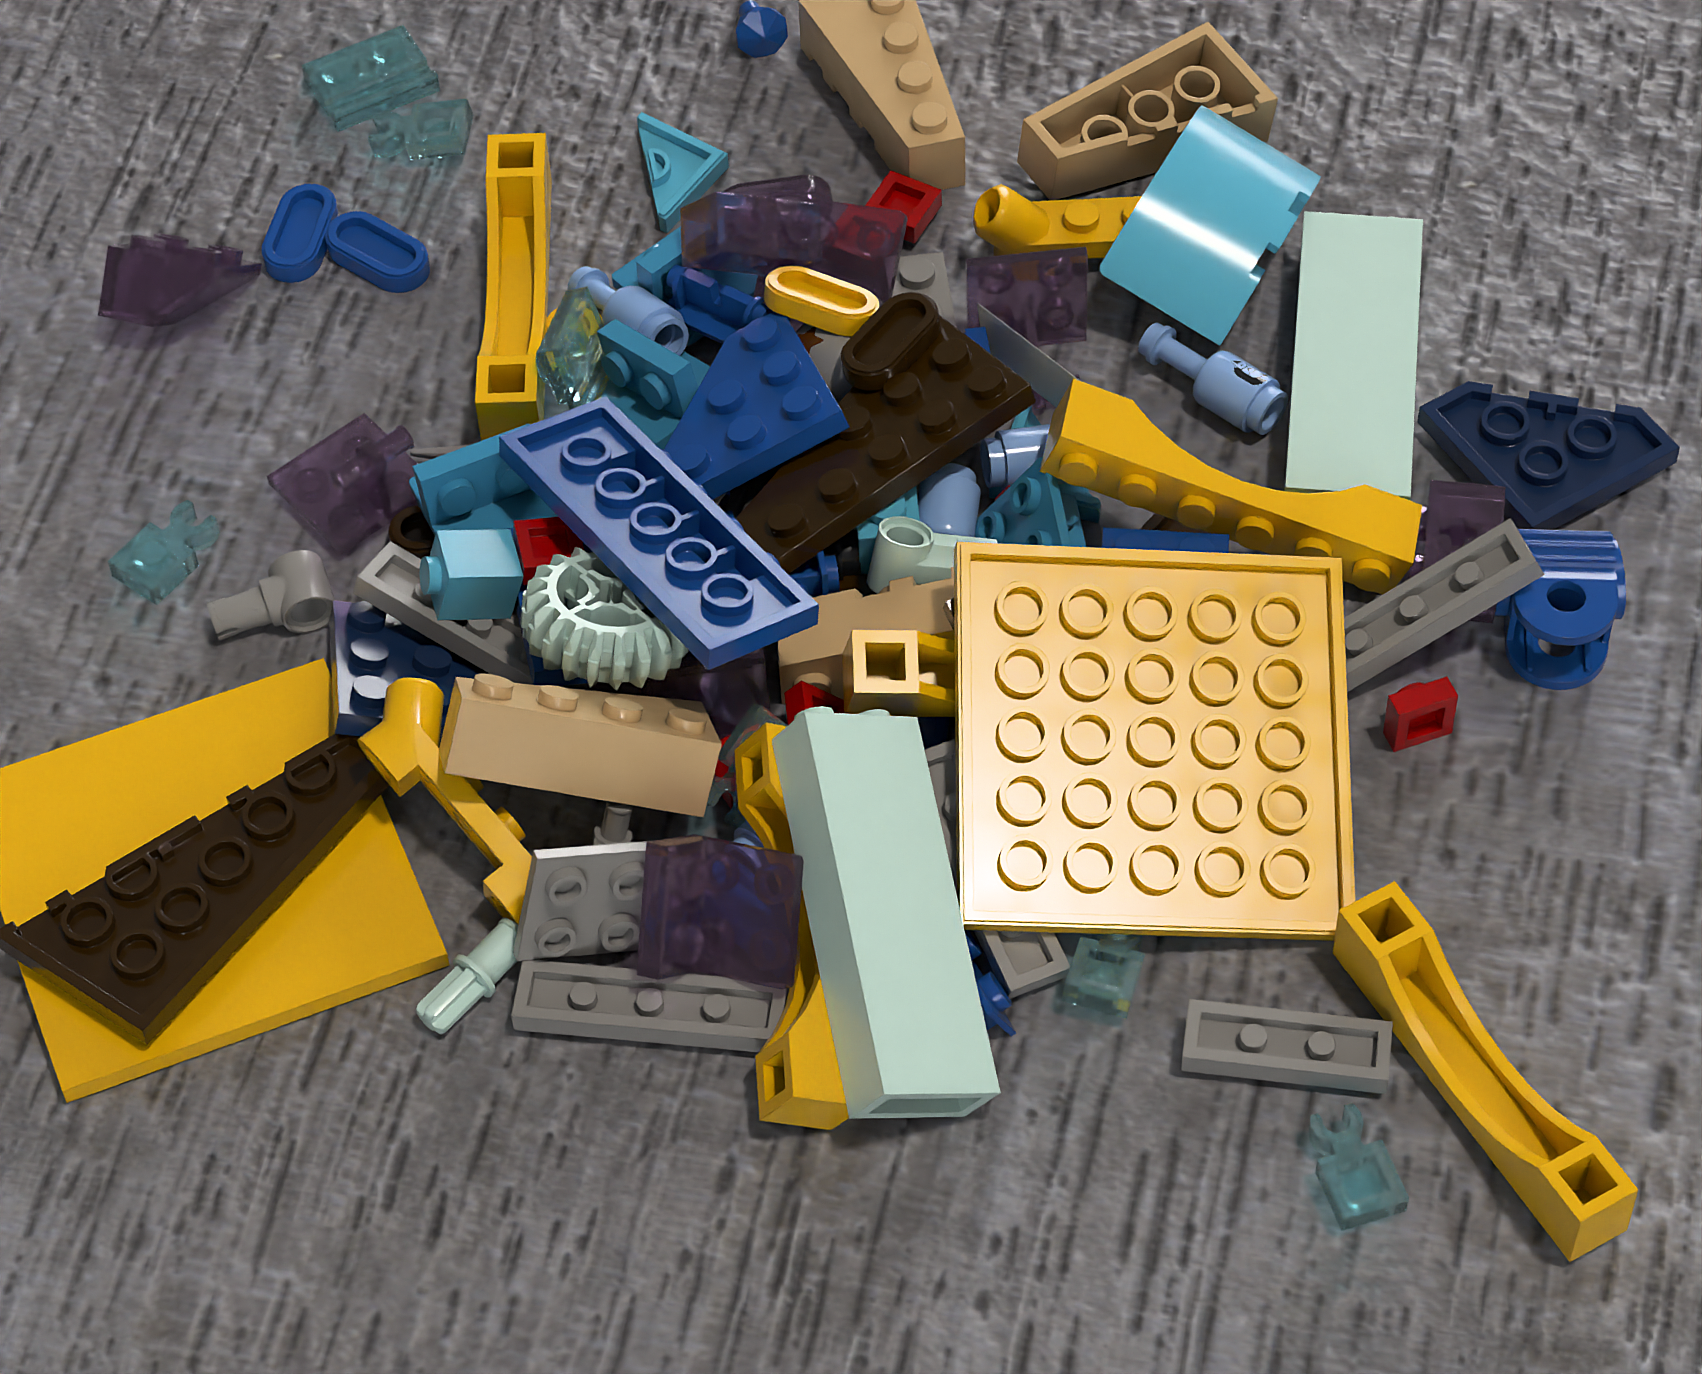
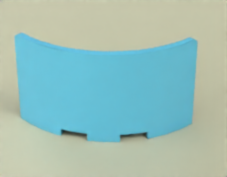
[1100,105,1321,346]

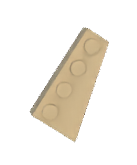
[798,0,965,190]
[1017,22,1278,201]
[778,567,954,704]
[439,673,722,818]

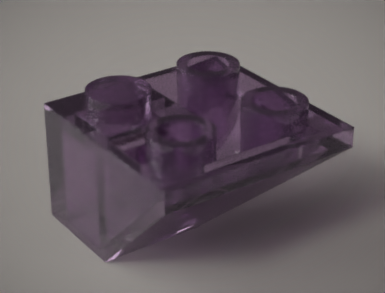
[98,233,262,327]

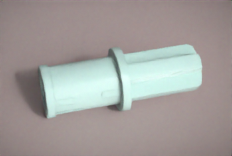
[416,918,518,1034]

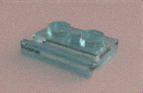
[301,25,440,132]
[536,287,609,410]

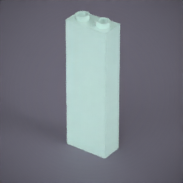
[1284,211,1423,500]
[772,706,1001,1119]

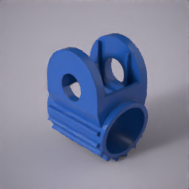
[1495,529,1626,690]

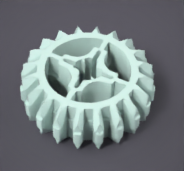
[520,547,688,691]

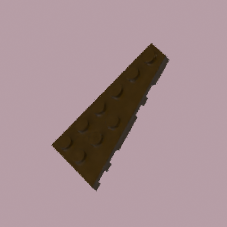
[736,315,1036,574]
[0,734,389,1045]

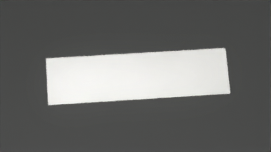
[977,302,1080,408]

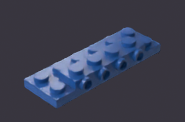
[499,396,819,670]

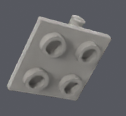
[513,801,665,961]

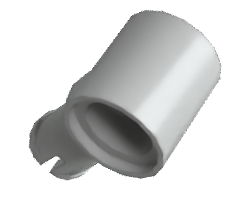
[207,550,335,641]

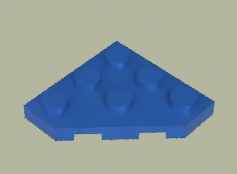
[664,312,850,500]

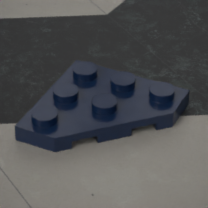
[1417,381,1680,530]
[329,600,489,745]

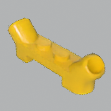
[973,184,1142,277]
[357,678,532,925]

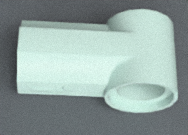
[867,516,997,594]

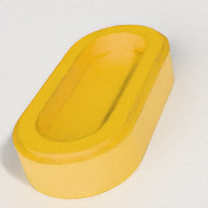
[764,266,879,336]

